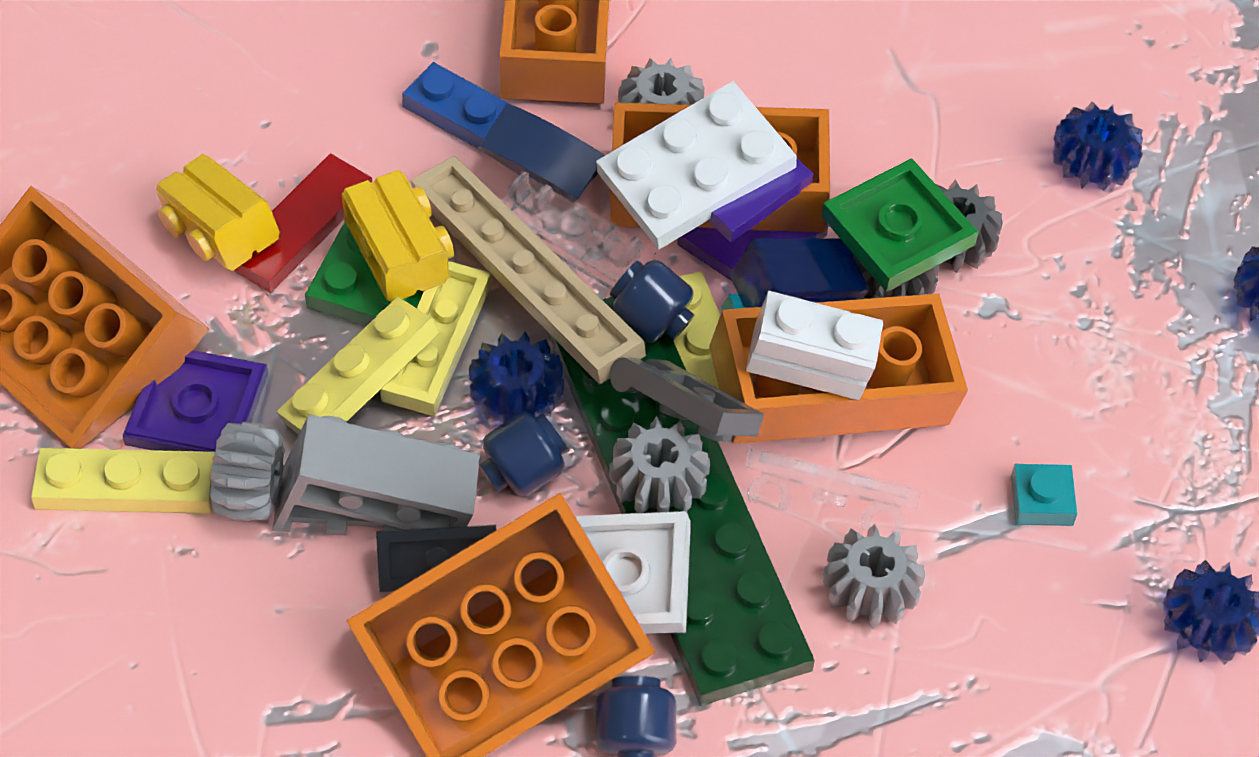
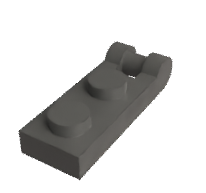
[610,357,764,442]

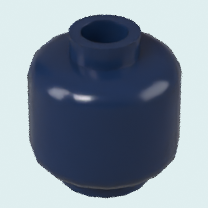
[609,260,695,343]
[479,411,569,498]
[596,676,677,757]

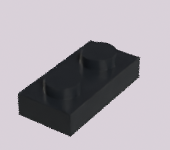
[376,524,496,592]

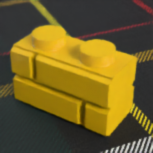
[155,153,280,271]
[342,170,454,302]

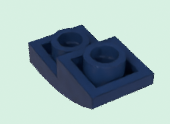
[478,103,605,203]

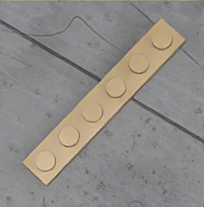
[410,155,646,384]

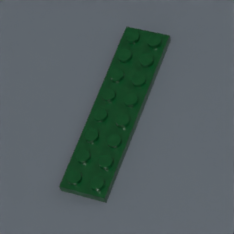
[546,297,815,706]

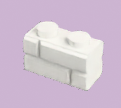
[746,291,883,400]

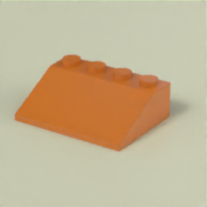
[0,185,210,449]
[346,492,656,757]

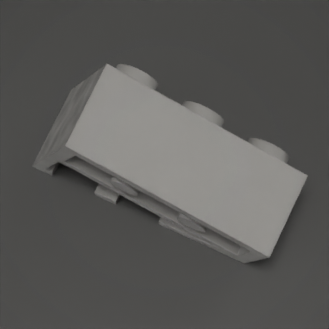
[272,414,480,535]

